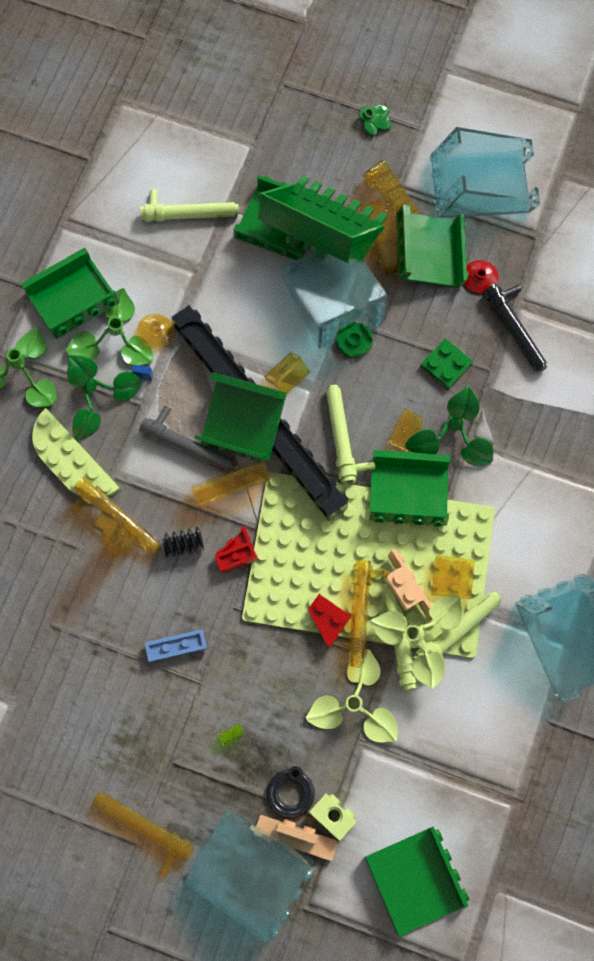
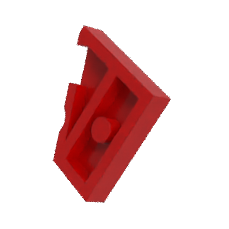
[215,526,258,574]
[308,594,351,648]

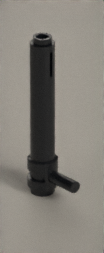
[484,284,548,373]

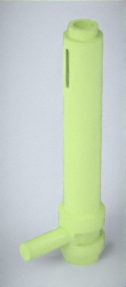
[140,189,239,222]
[326,385,375,485]
[382,584,420,691]
[413,591,502,660]

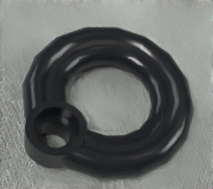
[266,766,315,818]

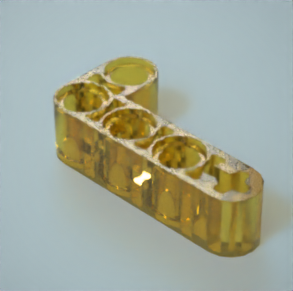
[363,160,421,216]

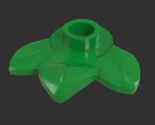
[359,105,391,136]

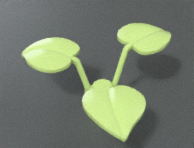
[371,595,463,689]
[306,649,398,742]

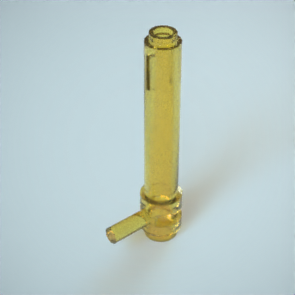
[71,477,161,554]
[348,559,389,668]
[93,792,195,876]

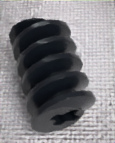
[162,527,204,558]

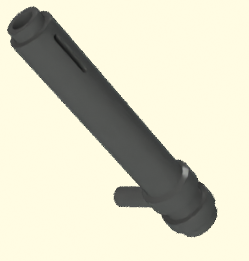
[139,406,236,473]

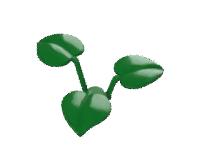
[67,355,142,439]
[405,386,494,466]

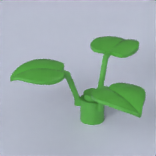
[66,288,153,366]
[0,327,57,408]

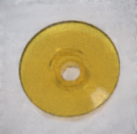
[137,314,174,348]

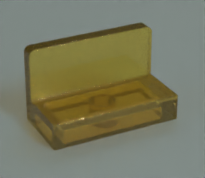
[264,352,310,394]

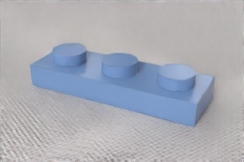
[145,629,207,663]

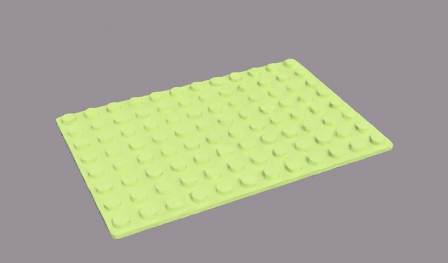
[242,472,495,658]

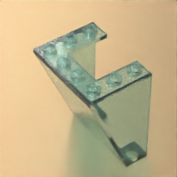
[430,127,540,218]
[281,253,388,349]
[515,574,594,702]
[184,808,315,943]

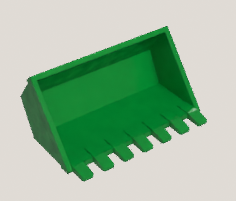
[258,175,387,264]

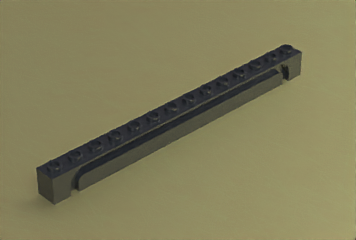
[171,305,349,521]

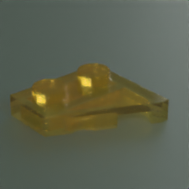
[388,408,422,452]

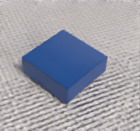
[132,365,153,381]

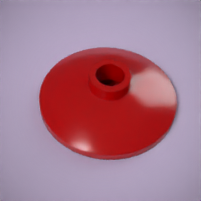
[464,260,499,294]

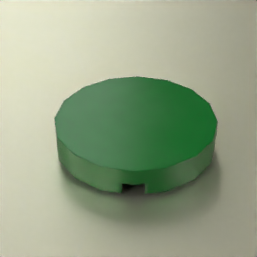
[336,322,373,358]

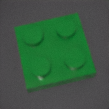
[420,338,473,390]

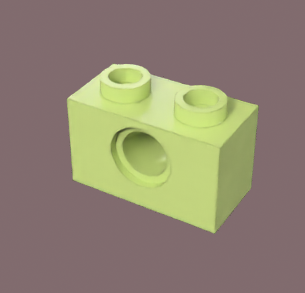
[309,794,356,841]

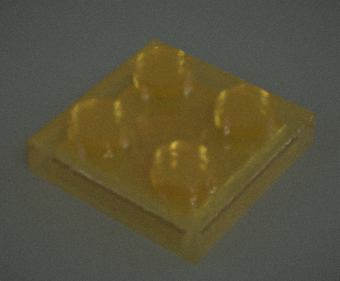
[431,555,475,599]

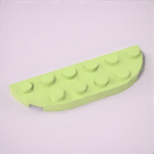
[32,408,120,499]

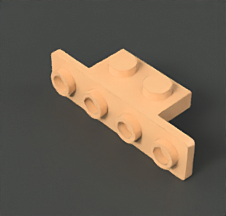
[384,549,433,622]
[254,815,338,861]

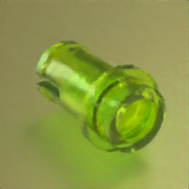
[218,723,245,746]

